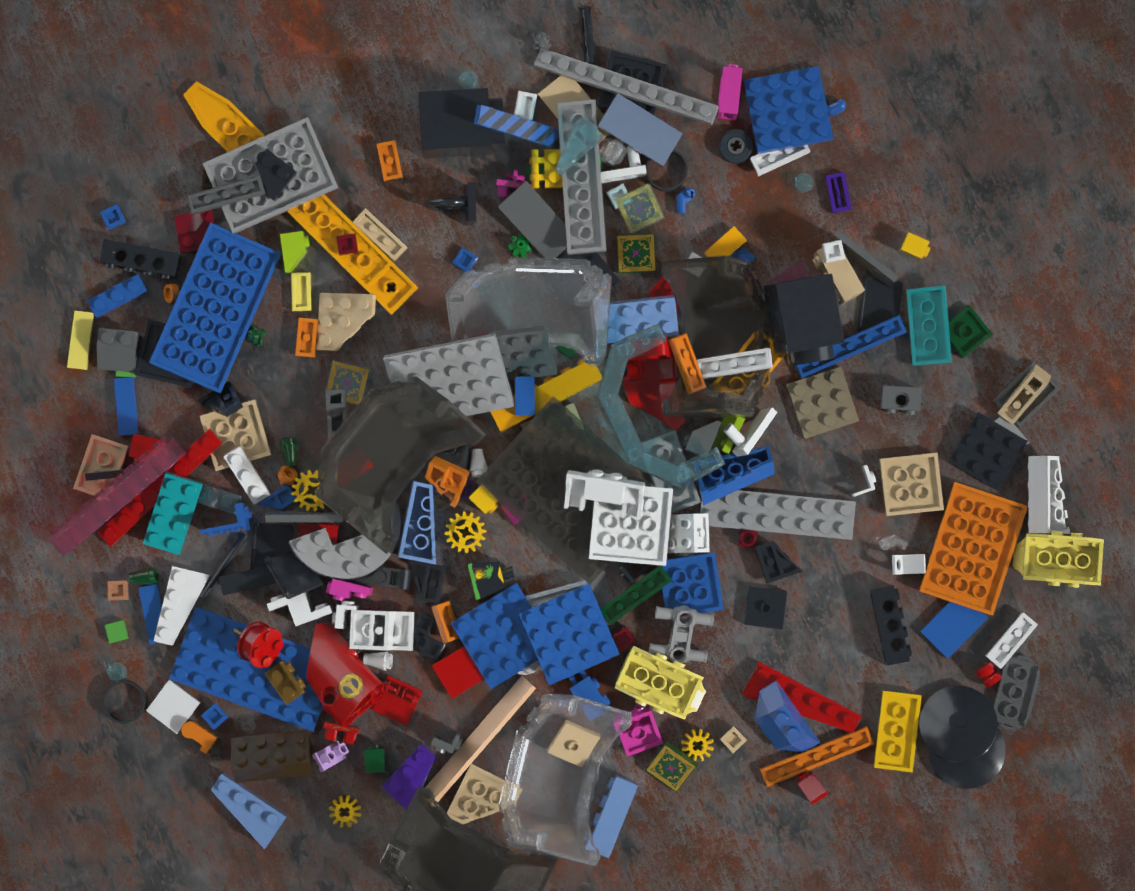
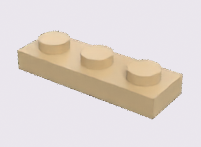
[353,208,408,262]

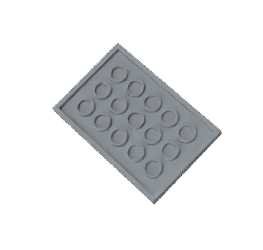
[203,117,339,233]
[383,333,515,428]

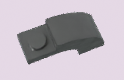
[326,390,348,456]

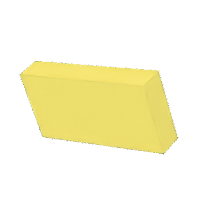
[291,272,312,312]

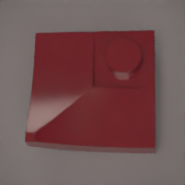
[174,210,214,254]

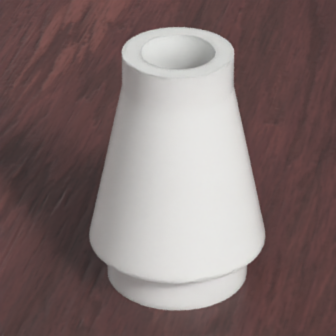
[470,449,488,478]
[363,652,393,671]

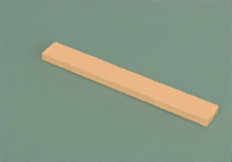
[421,676,536,805]

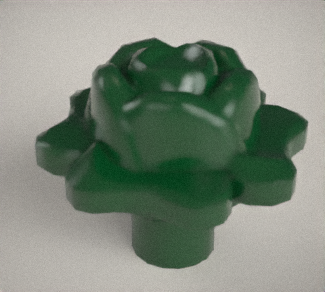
[246,324,266,347]

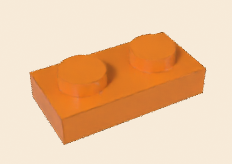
[377,140,403,182]
[295,318,318,358]
[431,601,459,644]

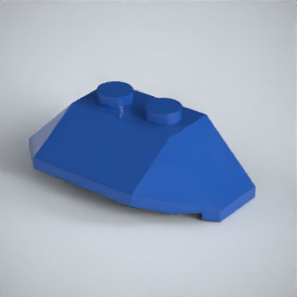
[754,681,820,752]

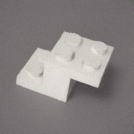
[267,592,335,626]
[350,610,414,651]

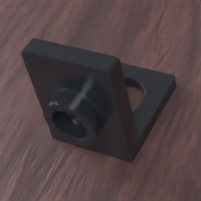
[619,562,649,583]

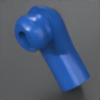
[826,99,846,116]
[676,188,695,214]

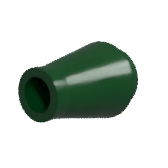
[279,437,298,465]
[128,566,159,585]

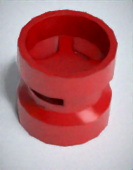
[975,662,1002,688]

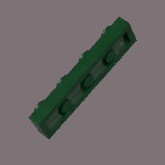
[600,565,673,625]

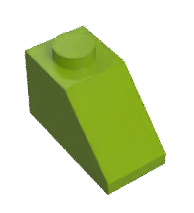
[280,231,310,274]

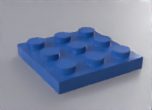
[658,553,724,616]

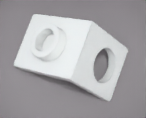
[851,465,876,497]
[892,554,926,574]

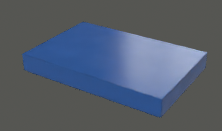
[920,602,988,659]

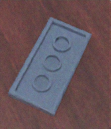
[597,93,683,167]

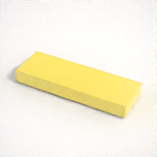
[67,311,94,370]

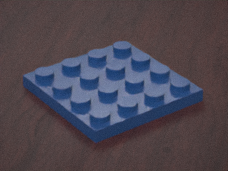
[743,66,833,154]
[451,583,538,689]
[518,583,619,685]

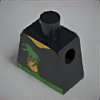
[468,562,515,600]

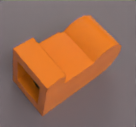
[181,721,219,754]

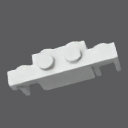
[564,470,645,520]

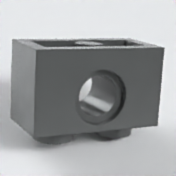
[880,385,922,415]

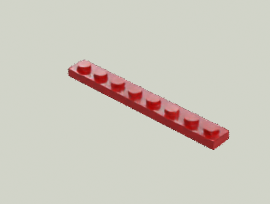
[97,429,223,547]

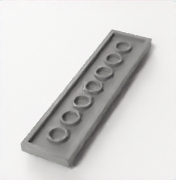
[557,99,606,255]
[700,490,856,540]

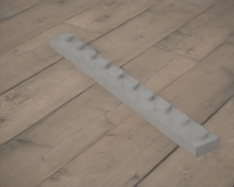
[534,48,719,125]

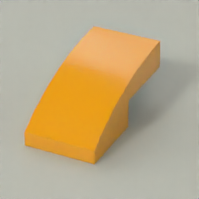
[704,226,747,267]

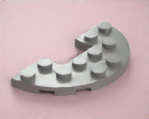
[289,502,401,580]

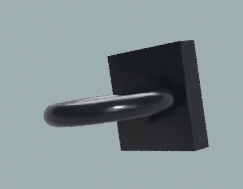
[424,182,477,226]

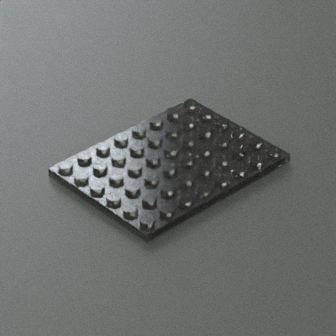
[476,396,653,584]

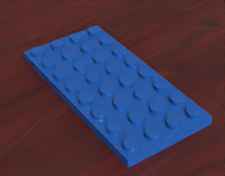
[149,222,281,394]
[169,607,322,732]

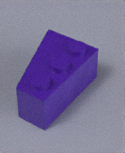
[382,742,436,813]

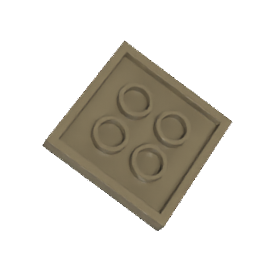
[786,367,859,439]

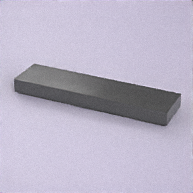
[187,175,266,215]

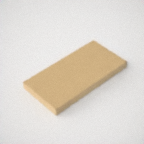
[538,76,610,143]

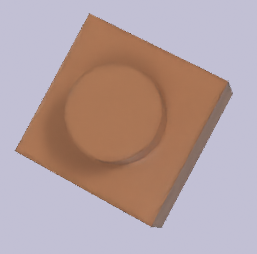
[107,580,129,601]

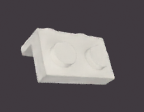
[332,601,359,629]

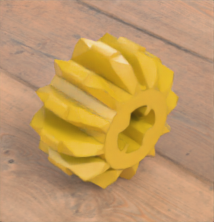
[681,729,714,761]
[329,795,361,828]

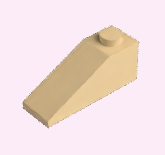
[998,364,1051,425]

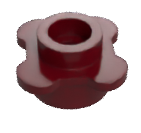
[738,529,758,548]

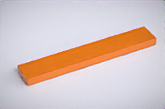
[760,726,874,787]

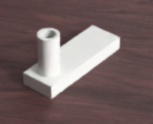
[601,146,647,183]
[723,407,777,457]

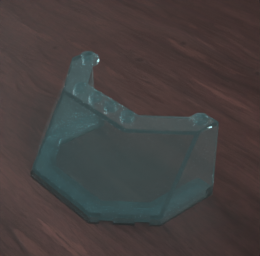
[597,324,725,488]

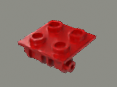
[372,675,423,726]

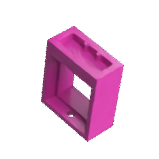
[717,64,743,120]

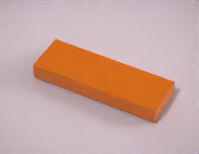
[668,333,706,394]

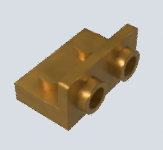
[264,660,306,705]

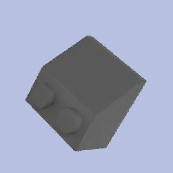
[97,328,141,373]
[682,421,721,459]

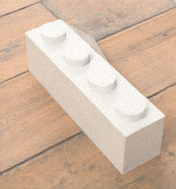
[1028,456,1070,534]

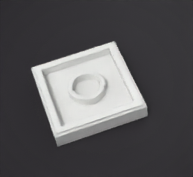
[146,680,201,734]

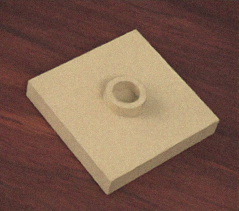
[547,720,600,767]

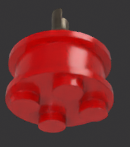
[233,621,283,668]

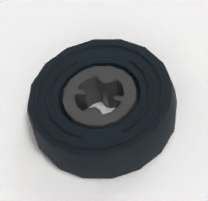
[719,129,753,164]

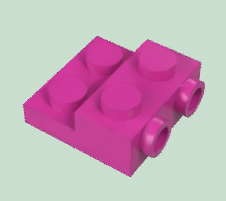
[326,579,373,601]
[613,704,663,757]

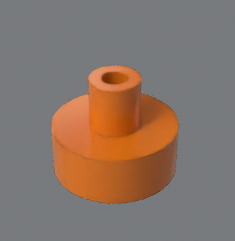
[164,284,181,303]
[277,466,298,486]

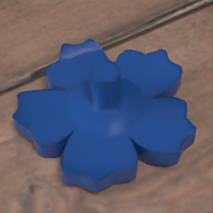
[731,248,755,271]

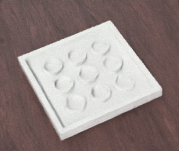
[589,486,673,566]

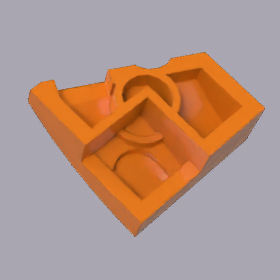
[425,456,470,508]

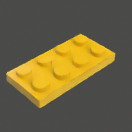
[873,690,922,772]

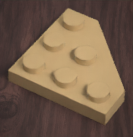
[316,293,376,351]
[445,763,523,824]

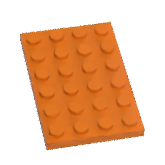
[919,482,1028,616]

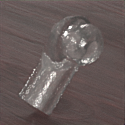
[879,534,909,550]

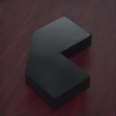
[413,610,446,662]

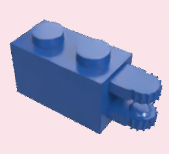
[569,670,610,721]

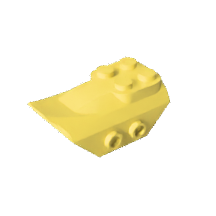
[1012,531,1104,588]
[615,646,706,720]

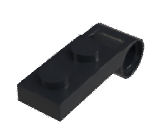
[352,567,412,590]

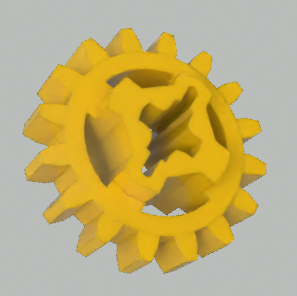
[291,470,334,512]
[445,511,487,553]

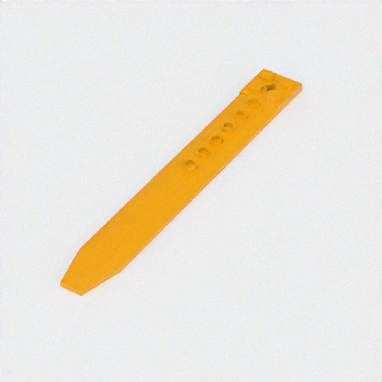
[183,81,418,315]

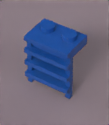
[200,503,252,537]

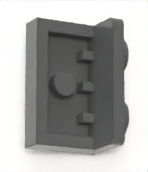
[431,732,463,753]

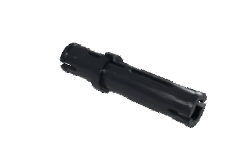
[579,6,596,65]

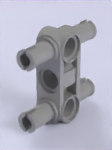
[649,605,714,663]

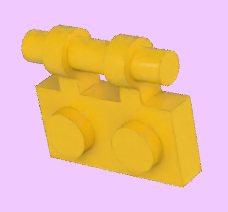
[529,149,563,189]

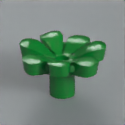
[508,233,533,258]

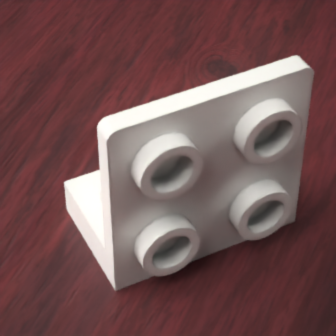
[667,514,709,553]

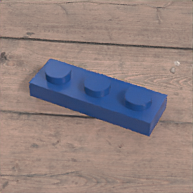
[87,274,148,318]

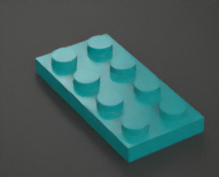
[906,286,952,366]
[143,471,203,555]

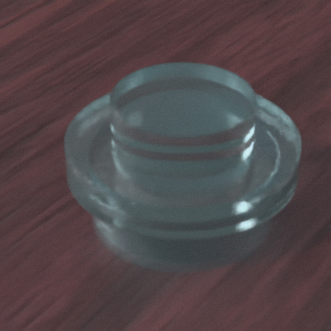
[459,71,478,89]
[794,173,814,192]
[107,662,127,682]

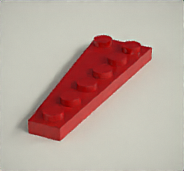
[742,662,862,733]

